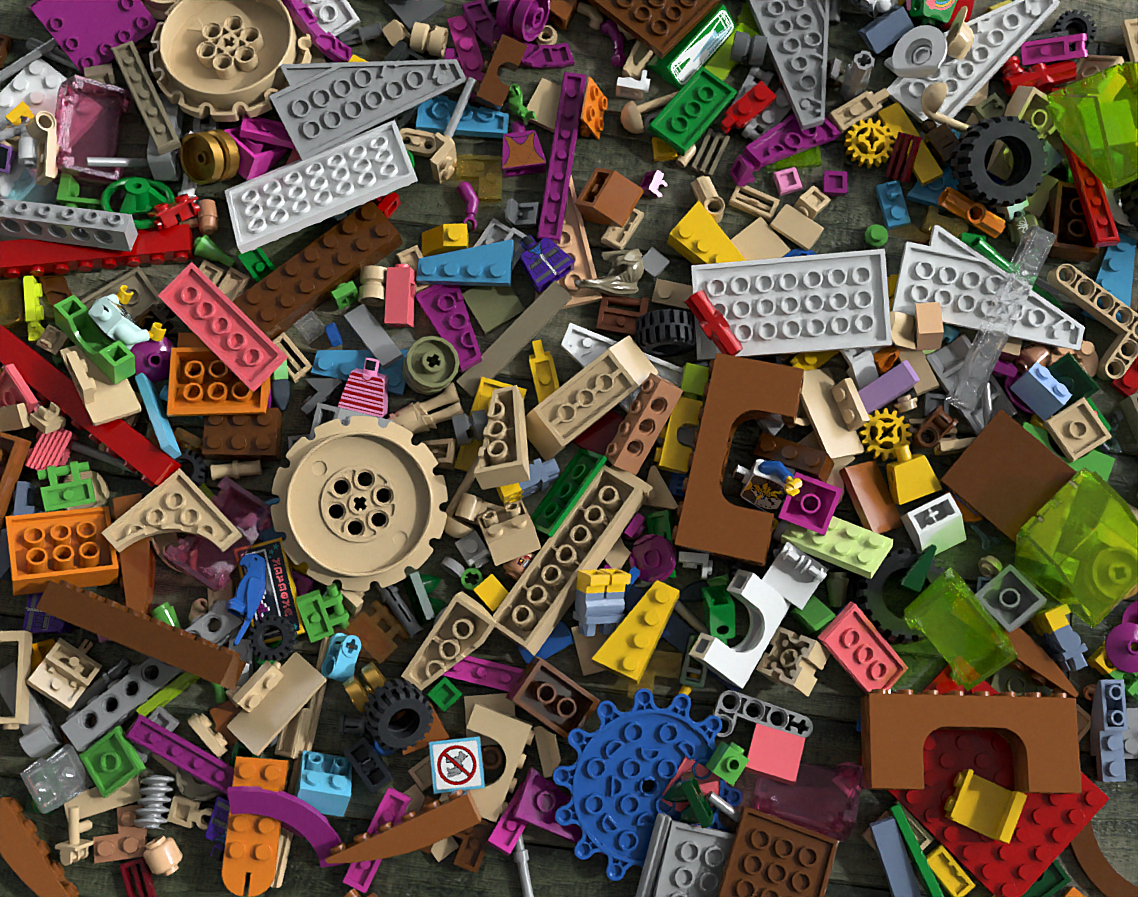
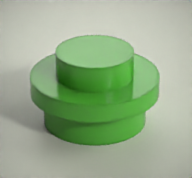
[865,225,888,247]

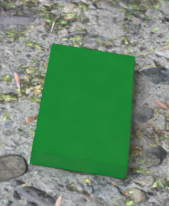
[647,66,737,157]

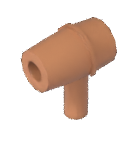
[179,199,219,235]

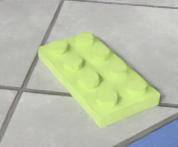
[781,516,893,579]

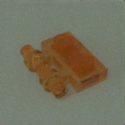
[346,600,410,664]

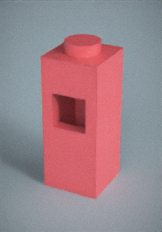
[384,264,416,328]

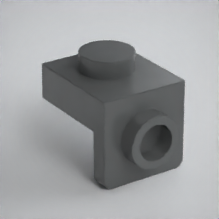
[504,198,542,228]

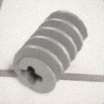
[133,775,175,830]

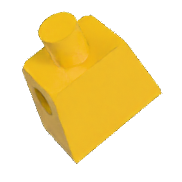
[886,444,942,505]

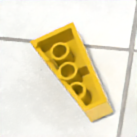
[667,200,746,265]
[592,580,680,685]

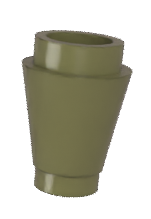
[825,572,850,607]

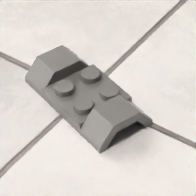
[926,334,1018,436]

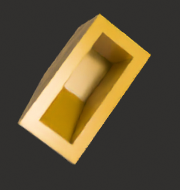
[422,224,468,256]

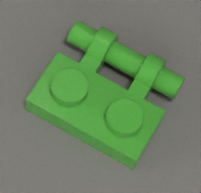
[37,461,96,512]
[295,583,350,643]

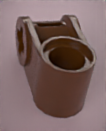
[911,404,958,449]

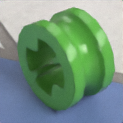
[461,568,483,591]

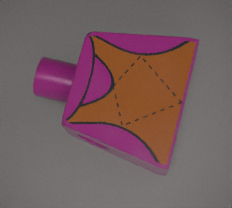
[502,121,546,178]

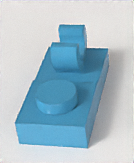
[875,181,911,230]

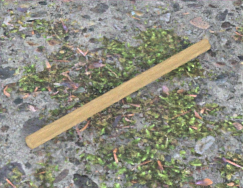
[270,636,331,888]

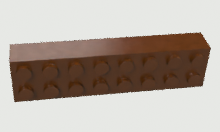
[232,200,403,341]
[36,580,247,691]

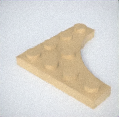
[102,468,242,553]

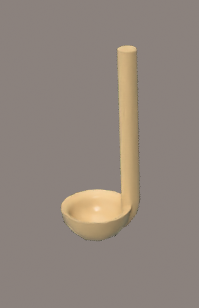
[921,82,996,146]
[620,91,679,134]
[443,453,479,538]

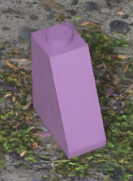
[858,360,920,415]

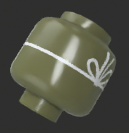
[1007,214,1044,247]

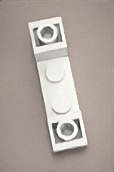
[840,348,879,391]

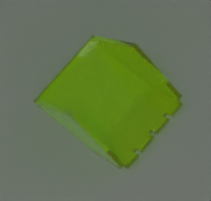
[1046,62,1138,189]
[1015,468,1138,629]

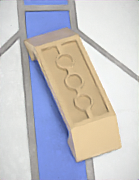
[525,335,659,461]

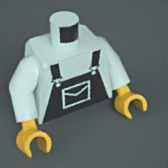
[88,285,166,350]

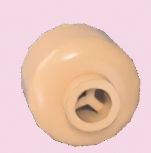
[143,835,182,876]

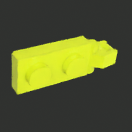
[23,276,45,343]

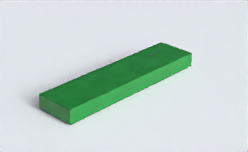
[885,803,944,897]

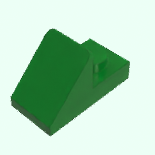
[235,247,276,283]

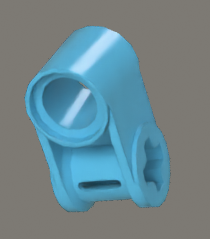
[321,633,361,682]

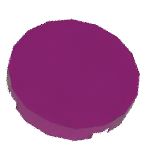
[629,534,677,583]

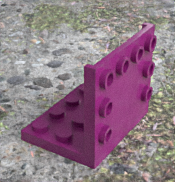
[26,0,158,76]

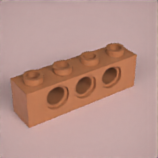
[604,372,683,475]

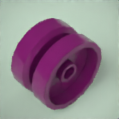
[496,0,550,42]

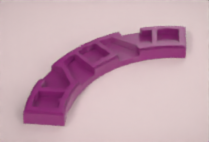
[282,0,352,63]
[462,0,575,69]
[227,786,347,868]

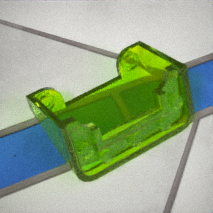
[903,567,1019,691]

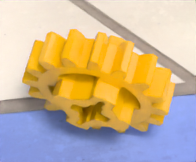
[844,118,895,168]
[858,408,912,461]

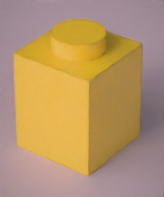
[474,574,509,614]

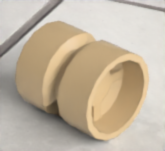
[410,22,448,58]
[358,265,387,307]

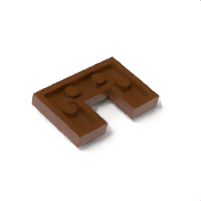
[419,795,496,873]

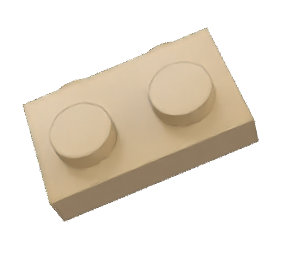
[430,132,458,184]

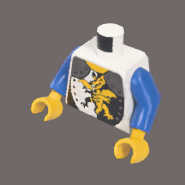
[732,459,802,533]

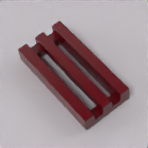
[885,132,922,183]
[119,856,157,897]

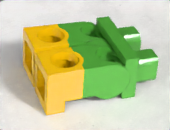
[1086,641,1138,702]

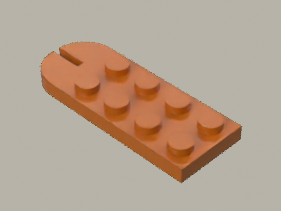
[222,756,289,897]

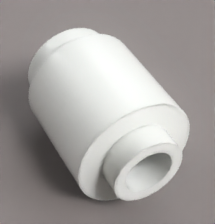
[18,132,38,169]

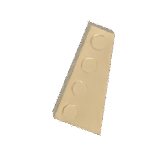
[474,385,530,490]

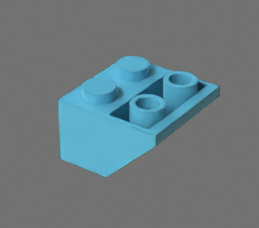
[294,750,352,817]

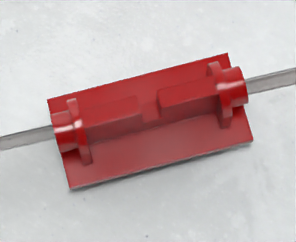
[147,194,200,230]

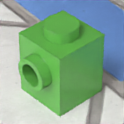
[705,741,749,786]

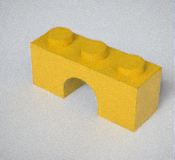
[654,396,703,474]

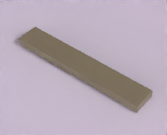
[111,41,182,155]
[456,281,572,398]

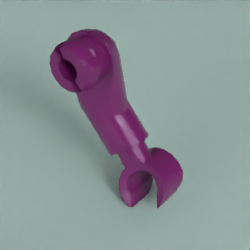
[601,20,626,68]
[457,181,479,231]

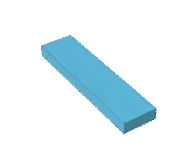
[135,373,181,459]

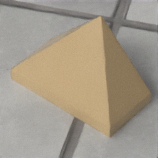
[643,465,678,513]

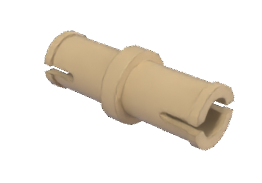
[211,459,262,480]

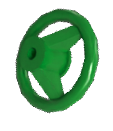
[99,176,175,230]

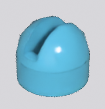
[942,323,960,343]

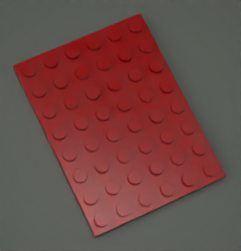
[856,655,1110,897]

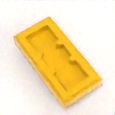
[925,844,976,897]

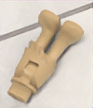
[387,383,464,435]

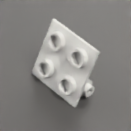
[762,541,829,610]

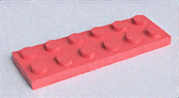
[158,262,288,392]

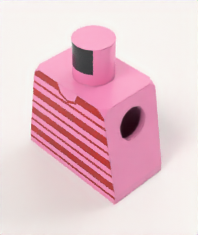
[338,358,389,418]

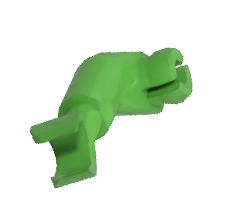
[508,84,537,125]

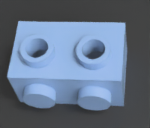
[1010,362,1072,422]

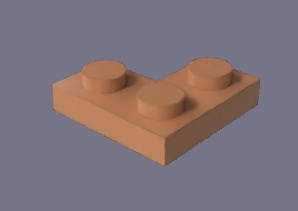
[93,805,148,863]

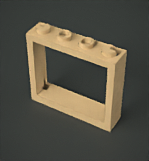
[0,630,33,730]

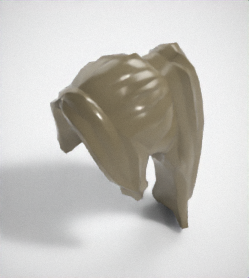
[574,248,644,296]

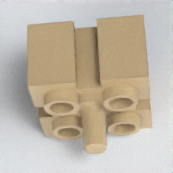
[756,626,831,697]

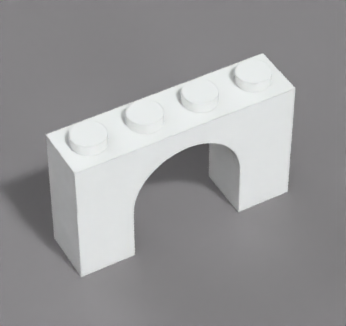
[689,569,791,689]

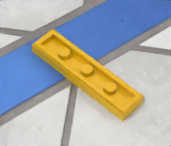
[877,102,943,187]

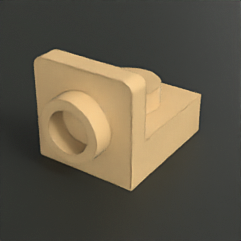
[793,185,831,220]

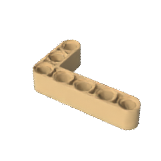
[1047,264,1138,380]

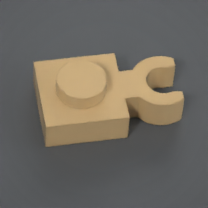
[167,795,213,829]

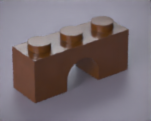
[472,34,527,111]
[753,432,835,483]

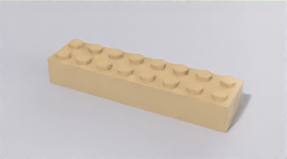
[492,465,646,656]

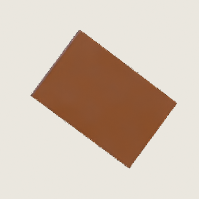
[839,460,904,534]

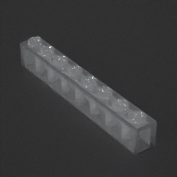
[945,225,1057,412]

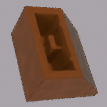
[575,167,644,228]

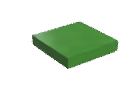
[79,726,146,798]

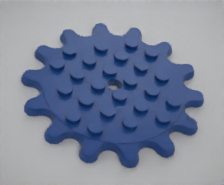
[553,688,743,881]

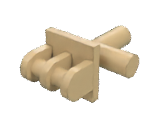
[55,806,93,866]

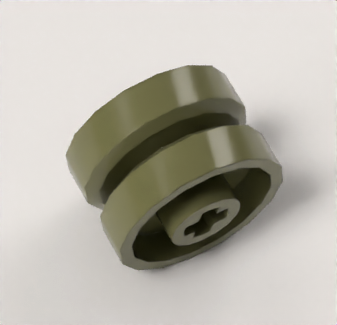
[402,336,459,395]

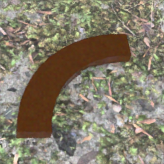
[1069,820,1138,897]

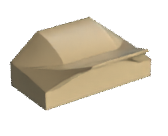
[890,311,916,350]
[533,726,561,778]

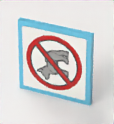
[429,736,485,794]

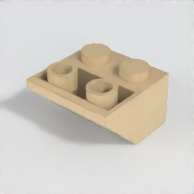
[476,500,541,566]

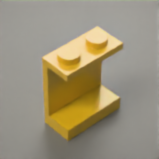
[944,769,1027,844]

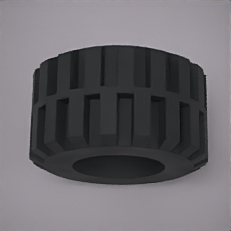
[635,309,697,357]
[362,679,433,751]

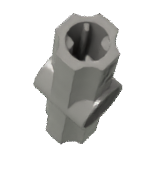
[840,51,875,101]

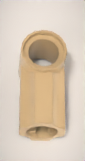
[690,176,725,223]

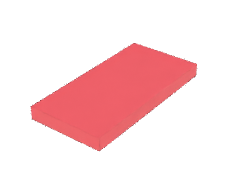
[817,602,909,695]

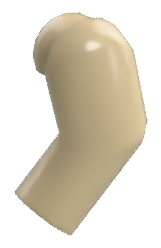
[189,598,208,622]

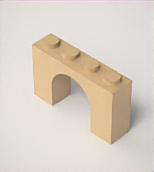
[439,702,536,822]

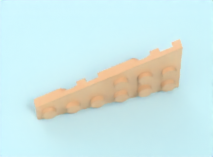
[535,175,602,309]

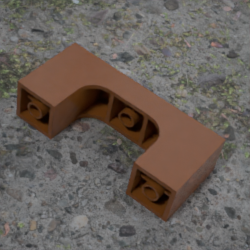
[672,353,804,567]
[860,689,1082,794]

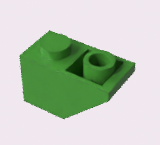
[790,595,836,636]

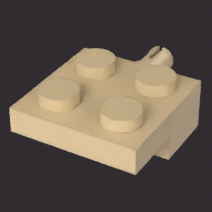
[26,638,102,711]

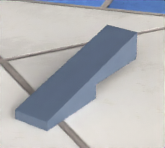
[869,816,921,897]

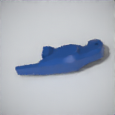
[225,553,266,647]

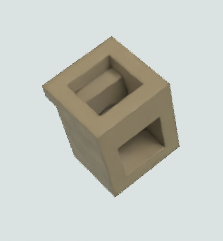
[81,63,119,97]

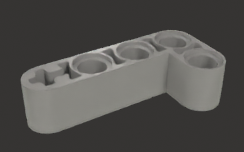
[147,93,184,181]
[0,661,63,757]
[712,690,813,738]

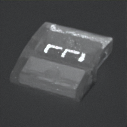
[20,744,93,814]

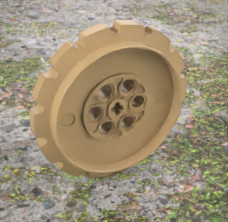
[149,0,313,122]
[271,416,448,591]

